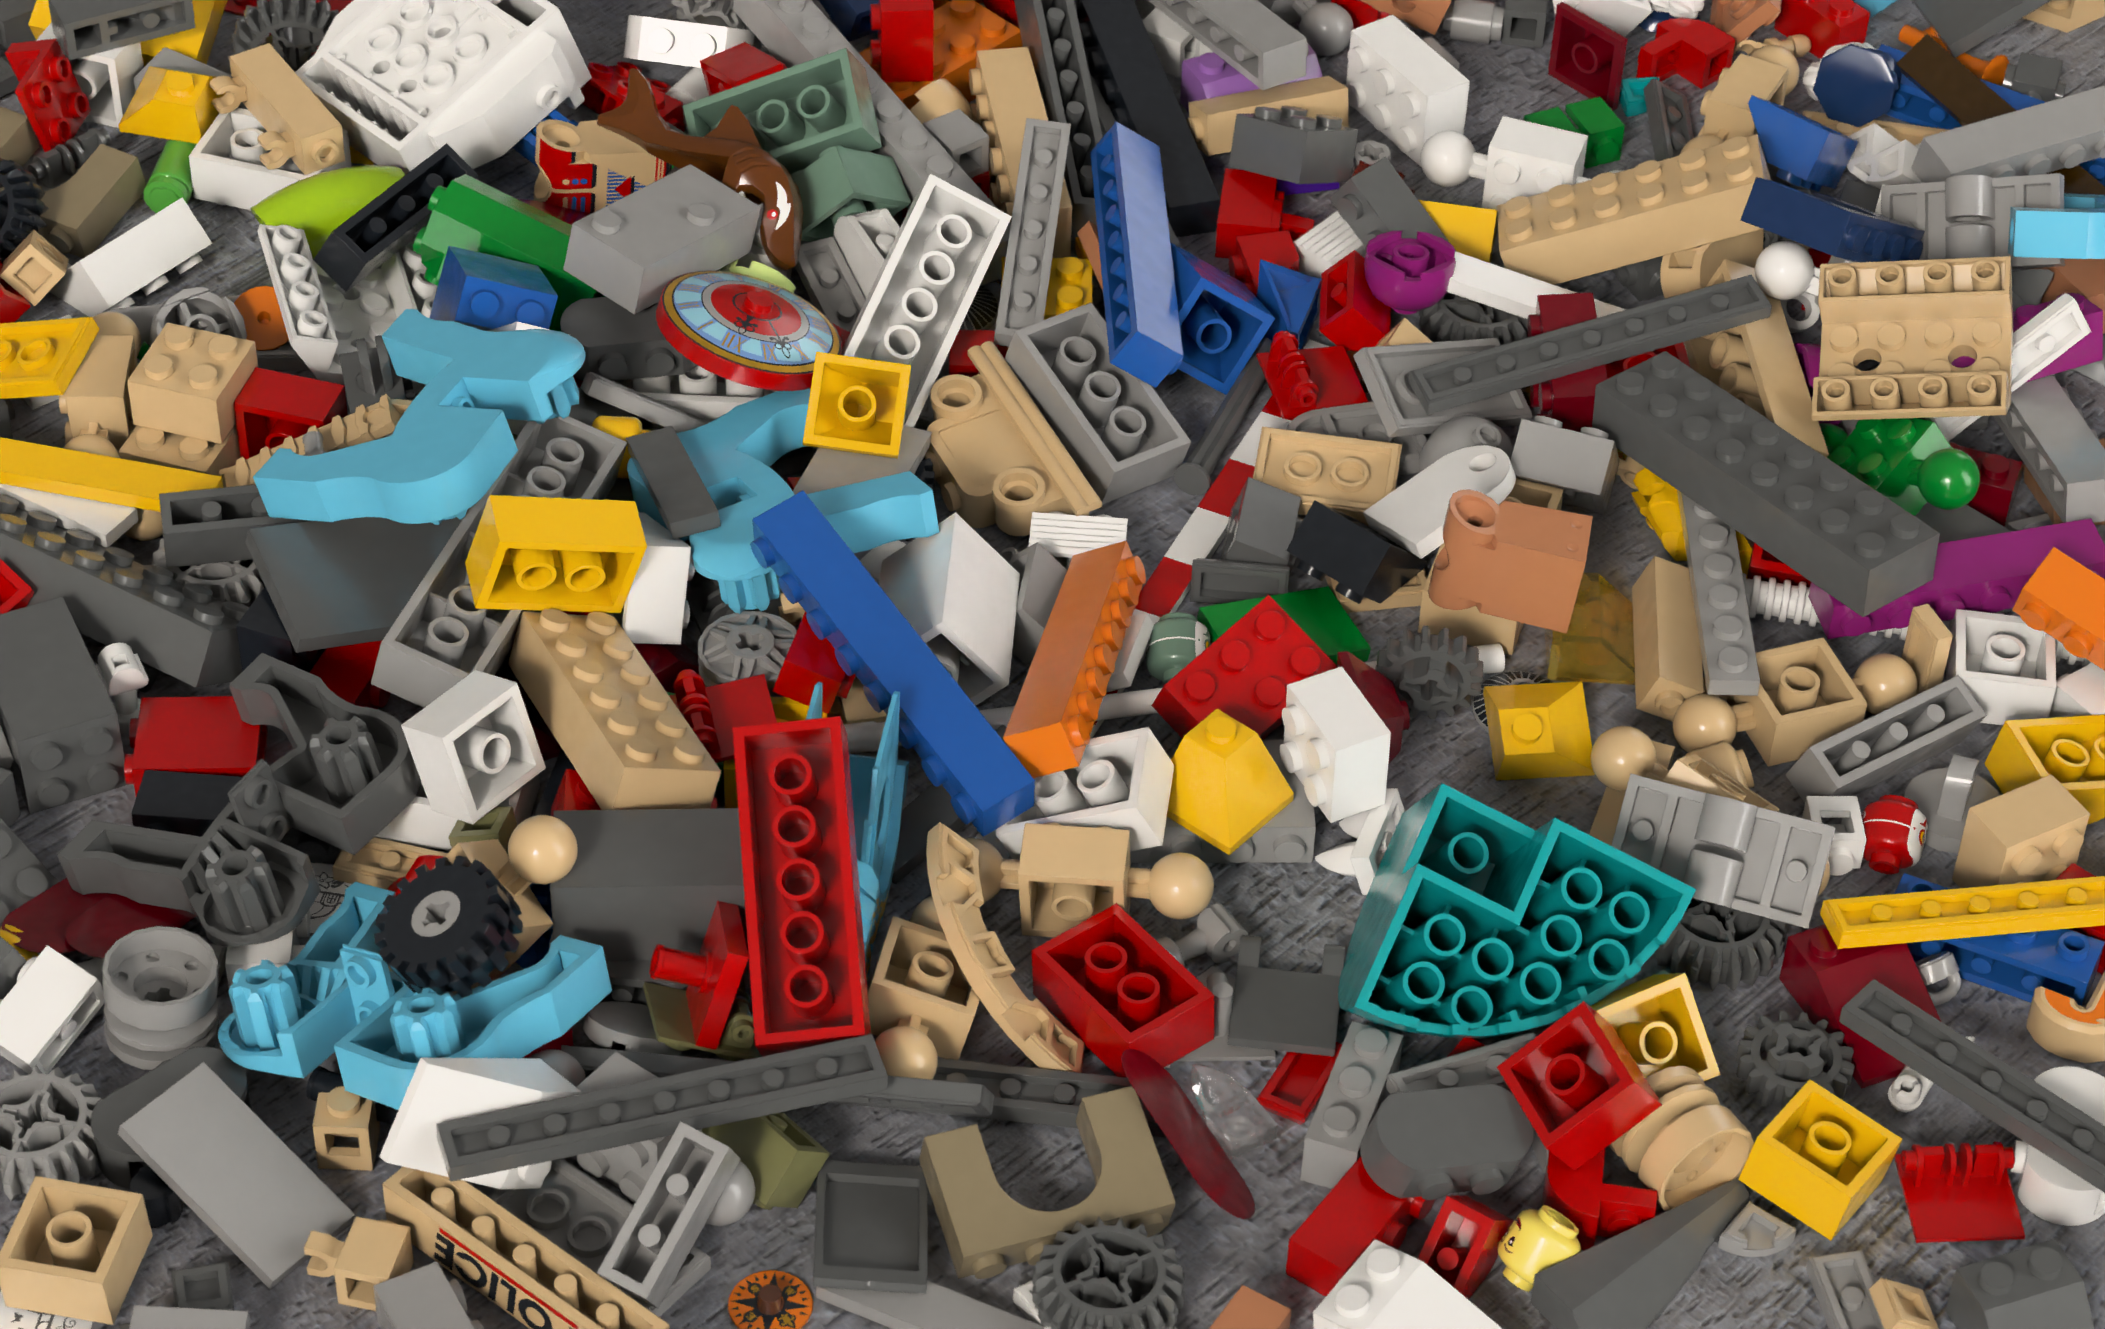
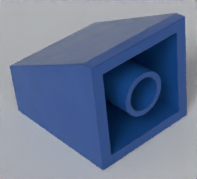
[1171,243,1275,395]
[429,246,558,331]

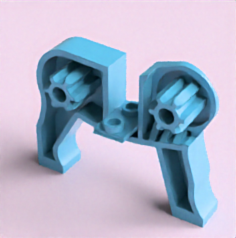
[2008,193,2105,259]
[253,309,586,525]
[627,388,939,614]
[218,882,612,1110]

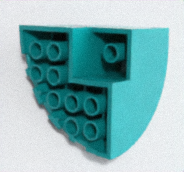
[1338,783,1697,1038]

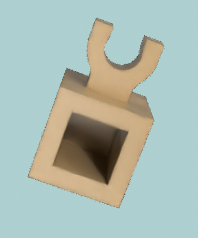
[304,1216,414,1311]

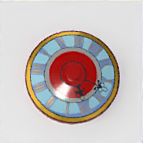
[656,271,842,391]

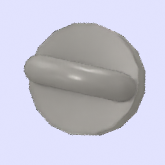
[1915,951,1962,1006]

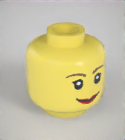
[1497,1205,1581,1292]

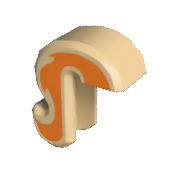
[2027,971,2105,1063]

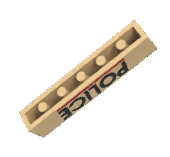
[382,1167,670,1329]

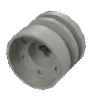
[698,611,797,697]
[102,926,219,1070]

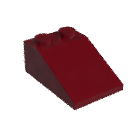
[1779,924,1941,1089]

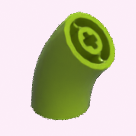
[250,165,405,259]

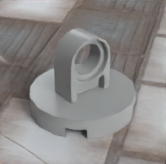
[1903,753,2000,854]

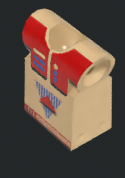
[534,120,669,213]

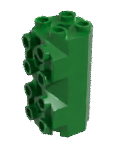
[413,174,606,332]

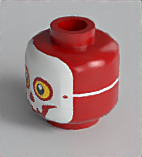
[1861,795,1928,874]

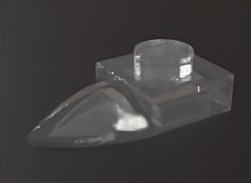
[1191,1064,1278,1160]

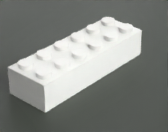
[841,174,1012,428]

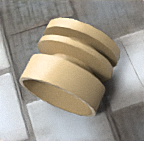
[1609,1065,1754,1211]

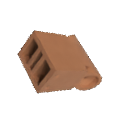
[1428,489,1593,634]

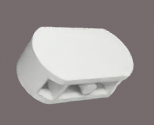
[624,15,755,67]
[833,208,900,300]
[2010,1066,2105,1226]

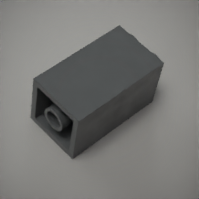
[0,597,129,814]
[550,808,748,961]

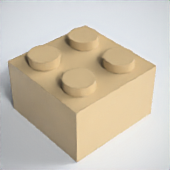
[127,322,258,444]
[1952,774,2090,888]
[0,1176,153,1325]

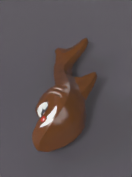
[597,68,803,271]

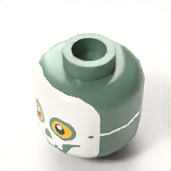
[1146,612,1210,685]

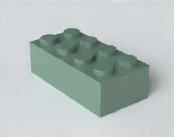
[683,48,882,175]

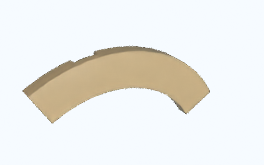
[926,822,1084,1073]

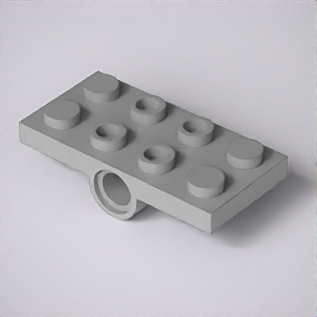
[1881,173,2065,270]
[1611,773,1836,929]

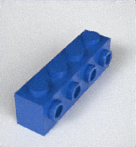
[1894,873,2105,1007]

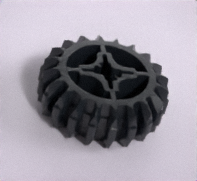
[0,158,49,265]

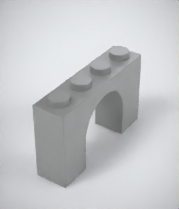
[1130,740,1316,863]

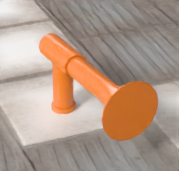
[1898,24,2009,86]

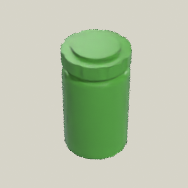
[143,140,197,213]

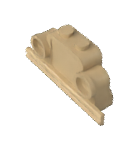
[925,341,1102,536]

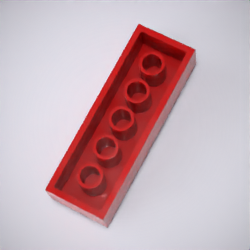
[732,716,871,1057]

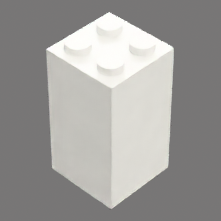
[879,512,1020,706]

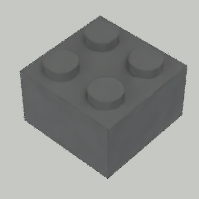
[1229,106,1359,184]

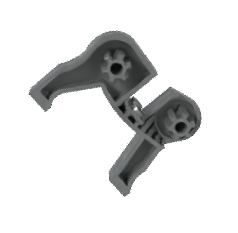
[57,653,421,947]

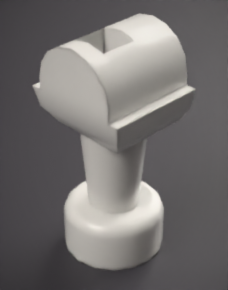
[95,642,149,737]

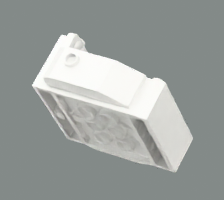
[295,0,592,175]

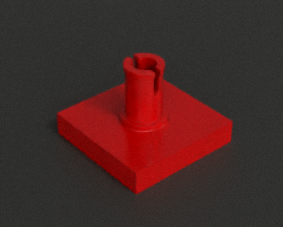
[649,900,749,1050]

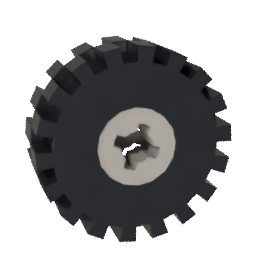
[374,856,523,998]

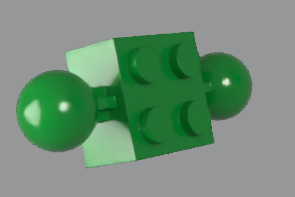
[1819,418,1980,516]

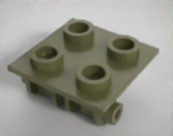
[643,977,762,1061]

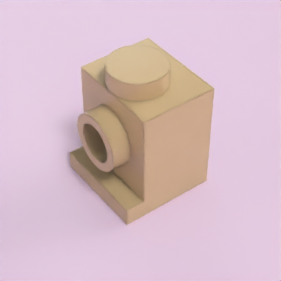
[313,1086,380,1171]

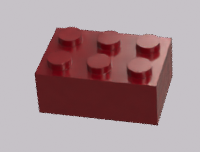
[1528,292,1608,432]

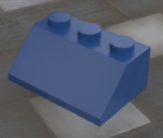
[1748,95,1858,192]

